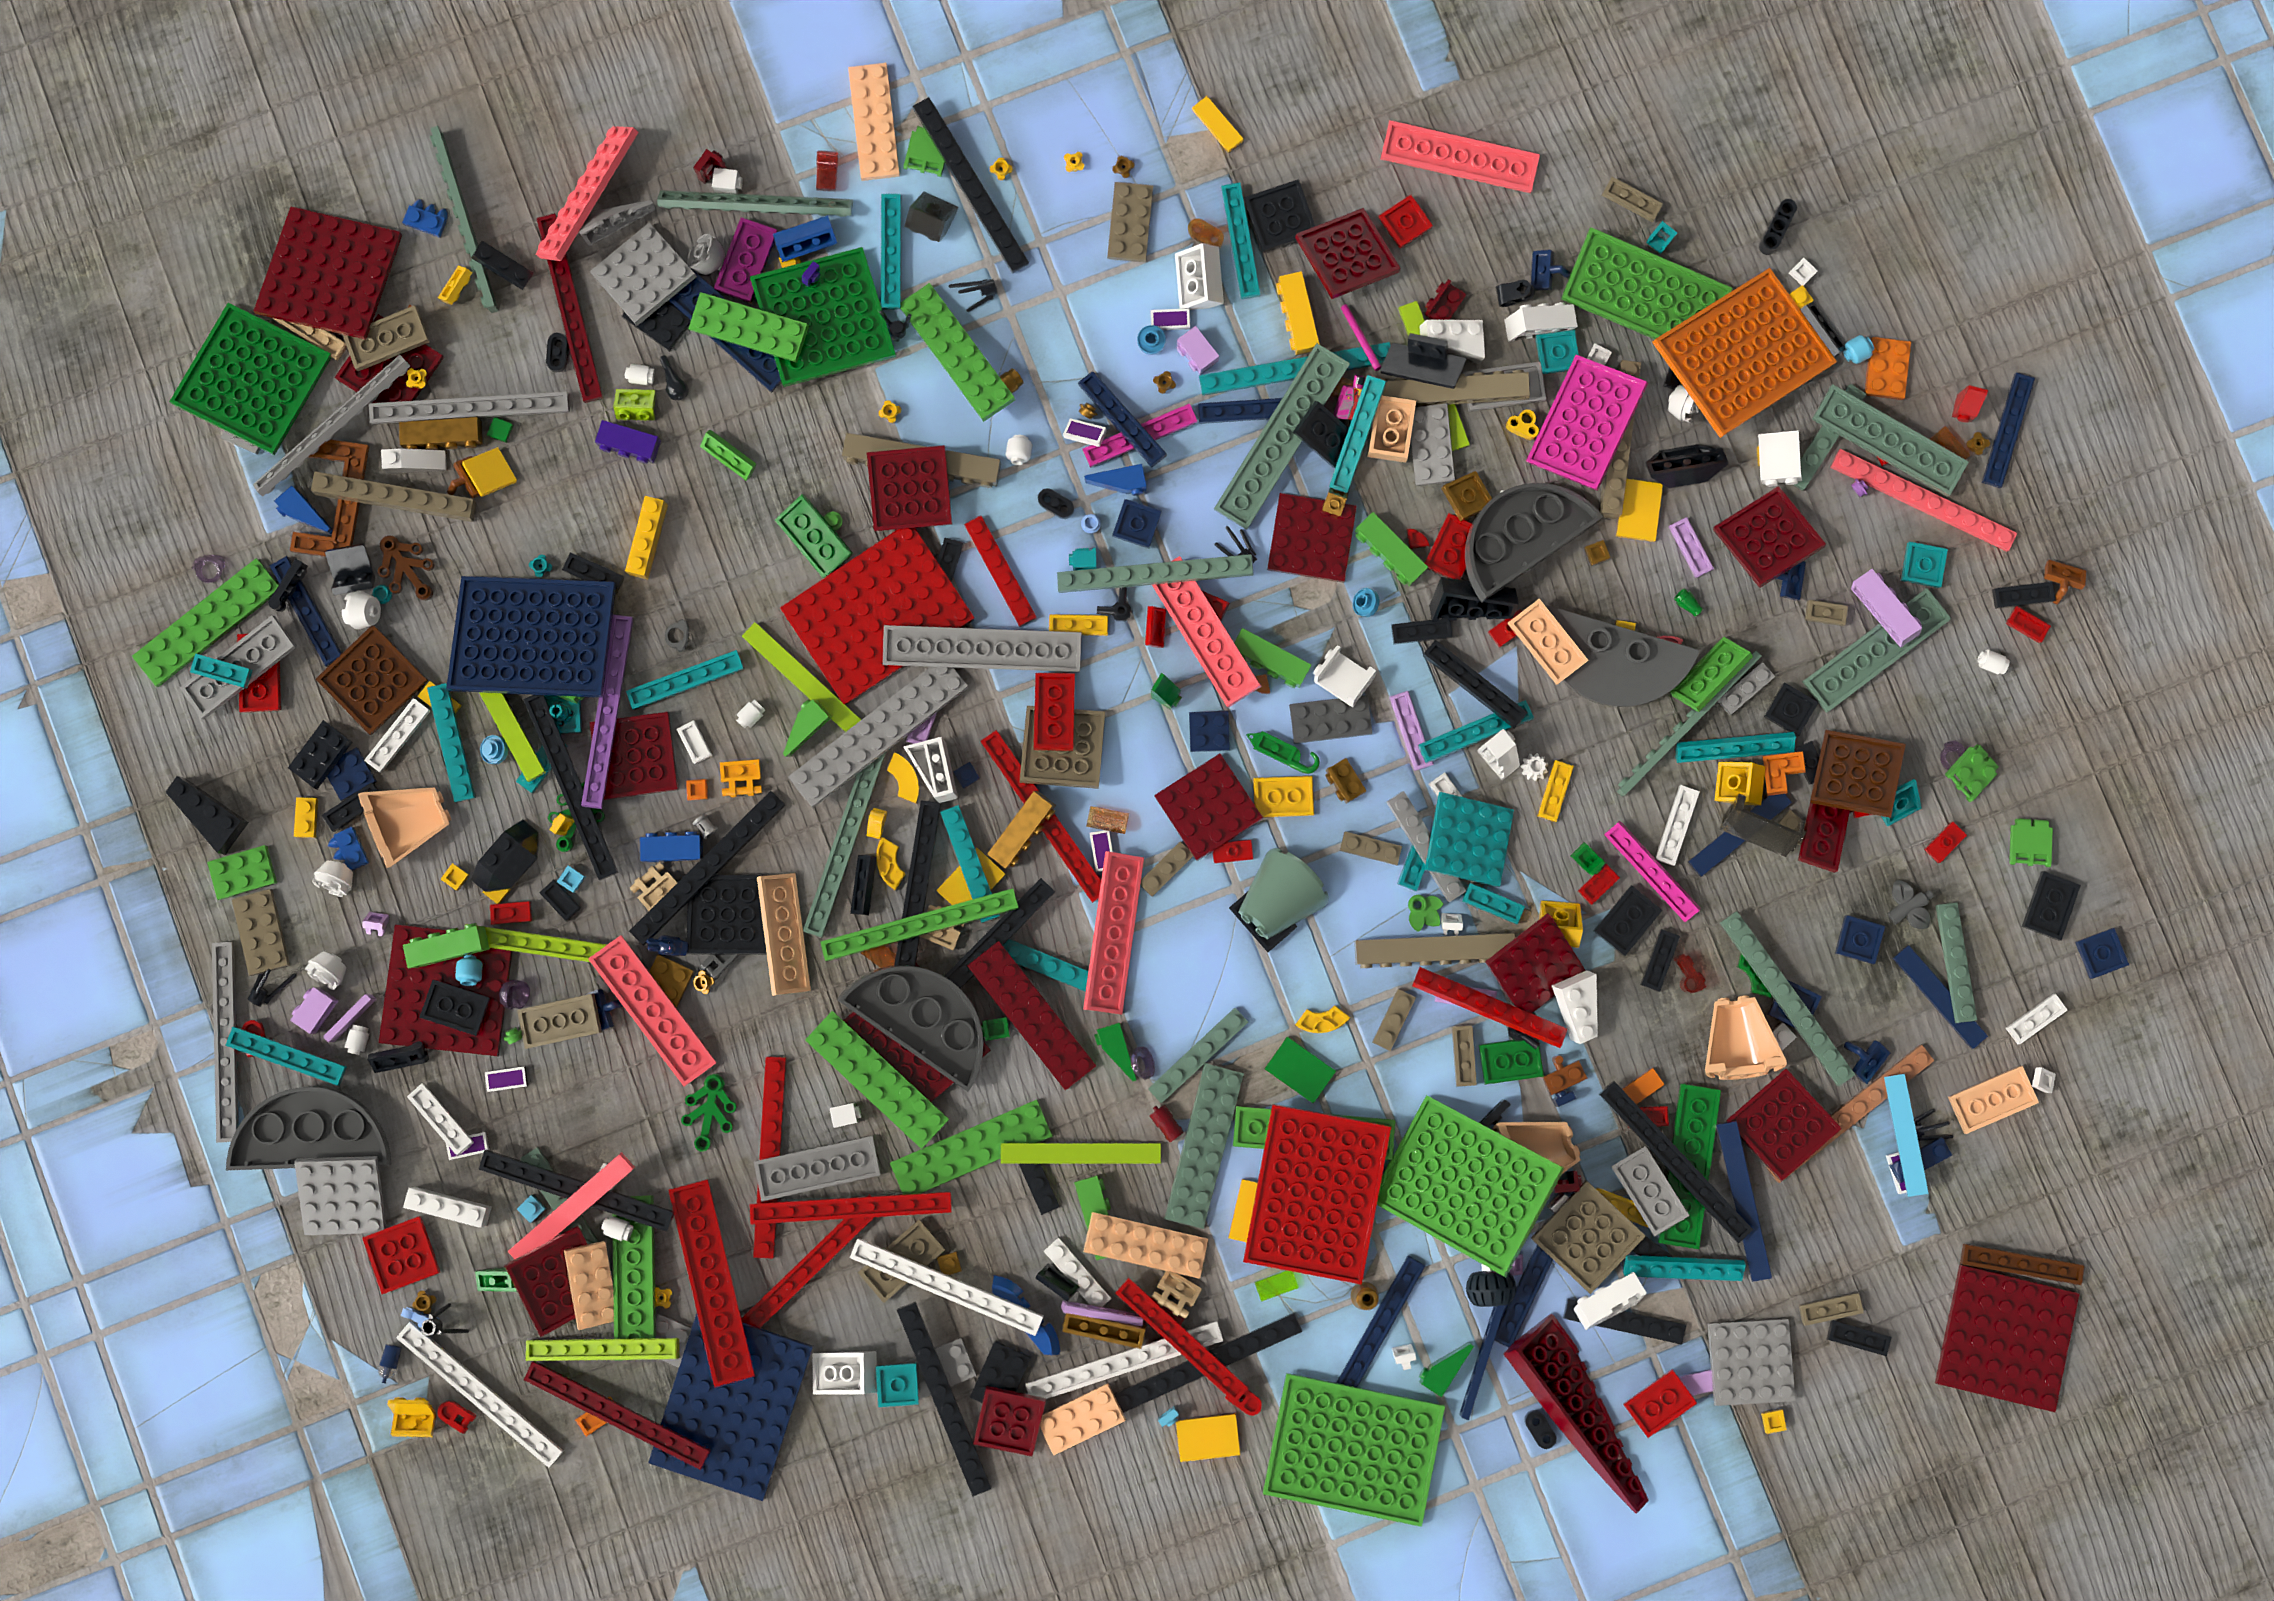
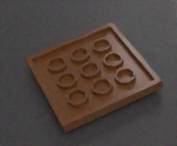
[316,625,428,735]
[1810,730,1906,818]

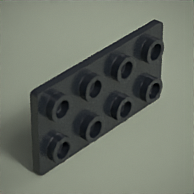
[1380,333,1466,389]

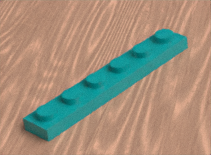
[1221,182,1260,299]
[881,194,901,309]
[1329,375,1387,493]
[626,650,744,710]
[427,683,475,803]
[1418,700,1534,764]
[1675,732,1796,763]
[940,805,1000,923]
[1003,939,1089,992]
[225,1027,347,1086]
[1623,1255,1746,1281]

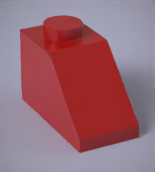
[1952,385,1988,423]

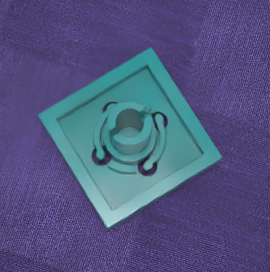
[545,695,582,734]

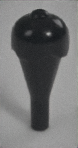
[659,355,689,401]

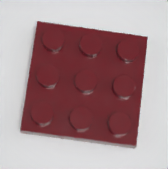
[973,1386,1046,1457]

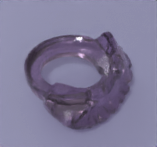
[192,555,225,583]
[1940,740,1966,770]
[1131,1047,1155,1080]

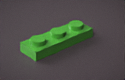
[700,430,756,481]

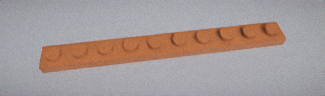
[1766,1045,1934,1183]

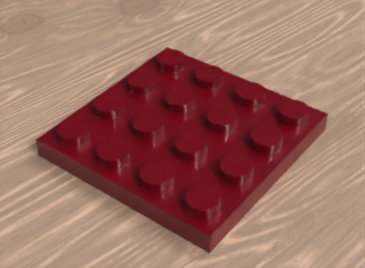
[1295,208,1401,299]
[334,314,444,403]
[866,445,953,531]
[1713,486,1826,588]
[1267,493,1357,583]
[589,712,678,800]
[1154,753,1263,861]
[1485,913,1586,1013]
[1726,1069,1842,1182]
[504,1226,588,1337]

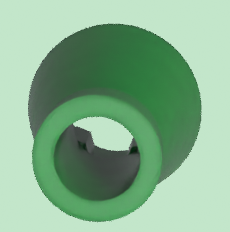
[1674,588,1703,617]

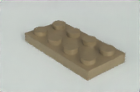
[1107,182,1153,263]
[343,305,430,371]
[231,889,290,976]
[517,993,602,1049]
[858,1219,946,1303]

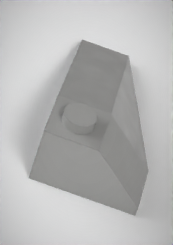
[579,200,656,246]

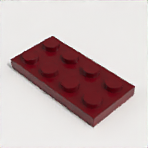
[1798,803,1850,873]

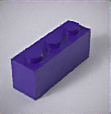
[595,420,661,464]

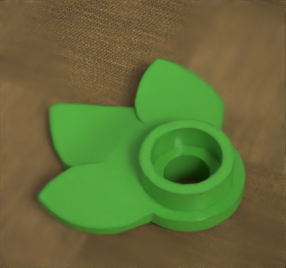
[1408,895,1443,932]

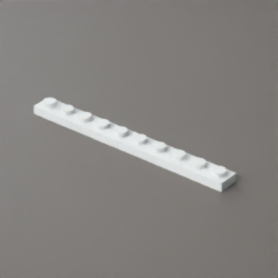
[850,1238,1044,1336]
[396,1321,563,1468]
[1025,1321,1223,1399]

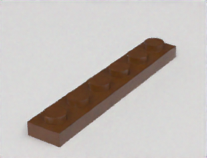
[1960,1244,2084,1285]

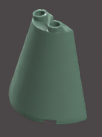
[1238,848,1329,939]

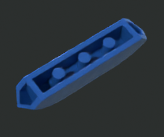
[992,1276,1060,1355]

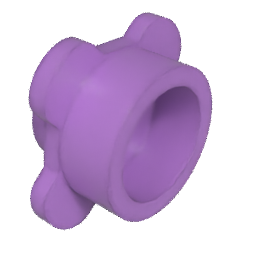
[1851,478,1869,497]

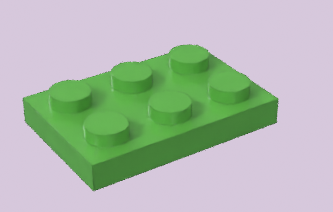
[207,845,277,900]

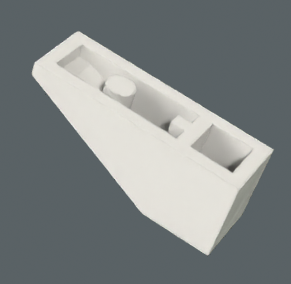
[381,448,447,474]

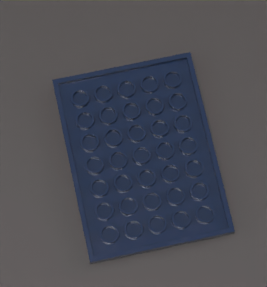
[446,576,616,698]
[648,1313,813,1501]

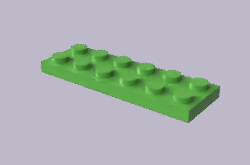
[688,292,809,363]

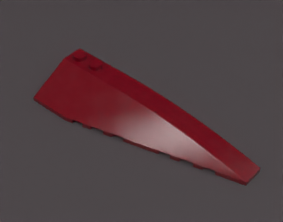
[1503,1313,1649,1514]

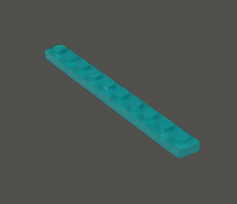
[1199,342,1391,396]

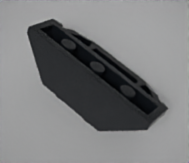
[1646,444,1728,488]
[471,819,538,892]

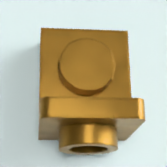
[1323,488,1349,516]

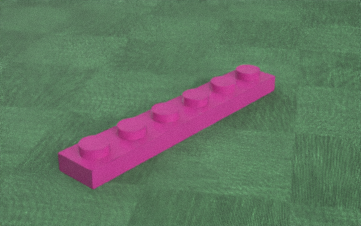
[1082,403,1197,468]
[1604,821,1701,922]

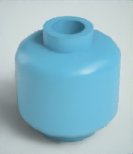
[1843,335,1874,364]
[456,955,483,986]

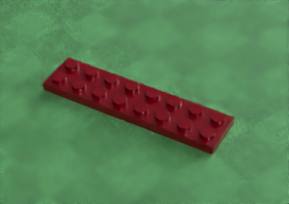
[967,941,1096,1091]

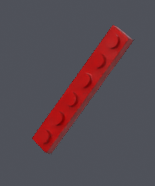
[964,515,1037,627]

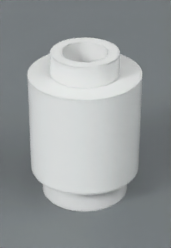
[625,364,655,386]
[1977,649,2010,674]
[736,700,765,728]
[344,1025,369,1055]
[601,1216,634,1241]

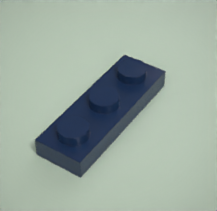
[1889,1137,1952,1183]

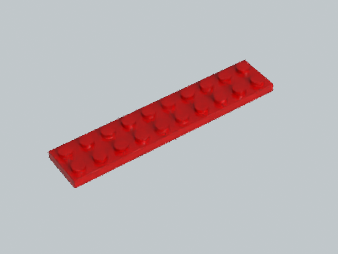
[668,1179,755,1388]

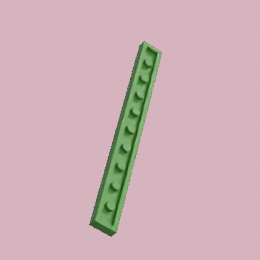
[820,888,1019,962]

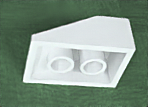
[812,1351,877,1394]

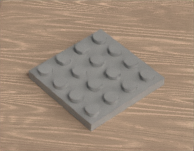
[590,223,697,326]
[294,1156,386,1235]
[1707,1319,1796,1406]

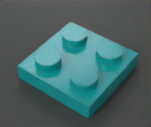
[1535,330,1579,374]
[1901,542,1948,588]
[876,1363,919,1407]

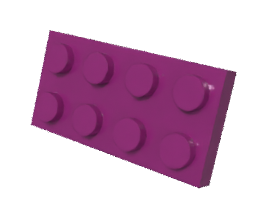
[714,217,778,303]

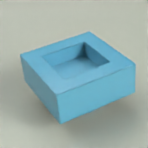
[557,866,585,893]
[517,1194,546,1223]
[1158,1406,1179,1427]

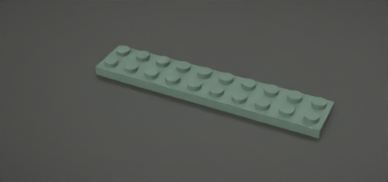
[1214,343,1350,530]

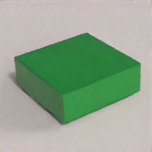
[487,417,514,443]

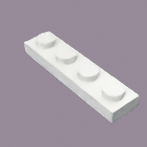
[364,698,430,773]
[1655,785,1700,866]
[407,1083,474,1156]
[1044,1237,1111,1307]

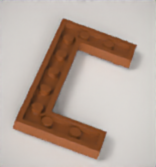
[290,440,370,557]

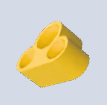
[1506,410,1539,440]
[867,808,887,839]

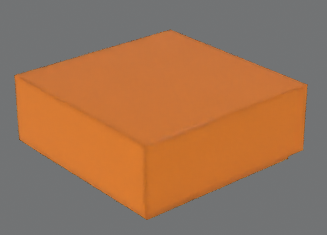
[686,779,708,801]

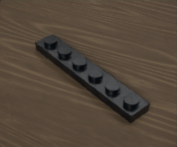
[1423,640,1528,729]
[1563,1298,1686,1345]

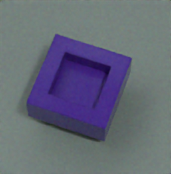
[802,261,821,287]

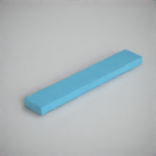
[1884,1074,1929,1197]

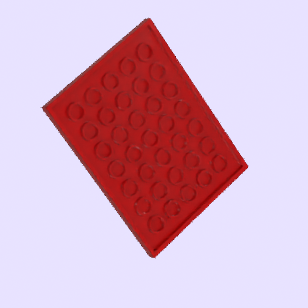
[780,528,975,705]
[1243,1104,1391,1285]

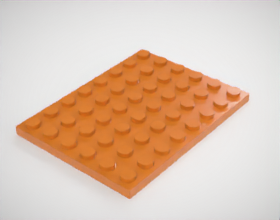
[1652,268,1837,438]

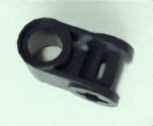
[1496,280,1535,307]

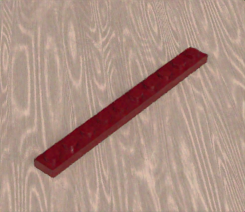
[536,213,603,403]
[524,1361,711,1470]

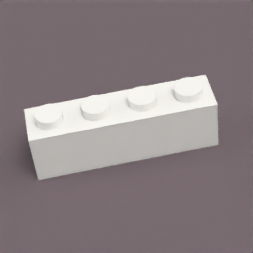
[403,1187,492,1228]

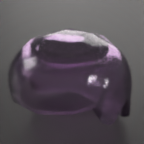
[499,979,530,1010]

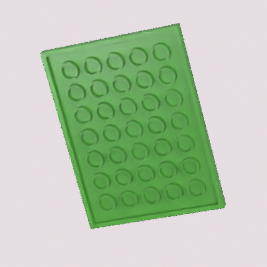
[1377,1095,1564,1277]
[1263,1373,1445,1527]

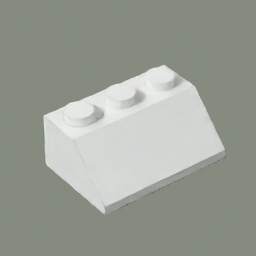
[1175,243,1224,310]

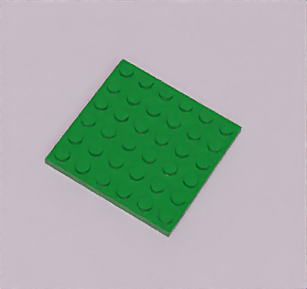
[750,247,896,387]
[169,303,332,456]

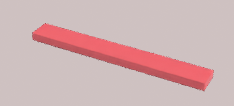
[507,1152,635,1259]

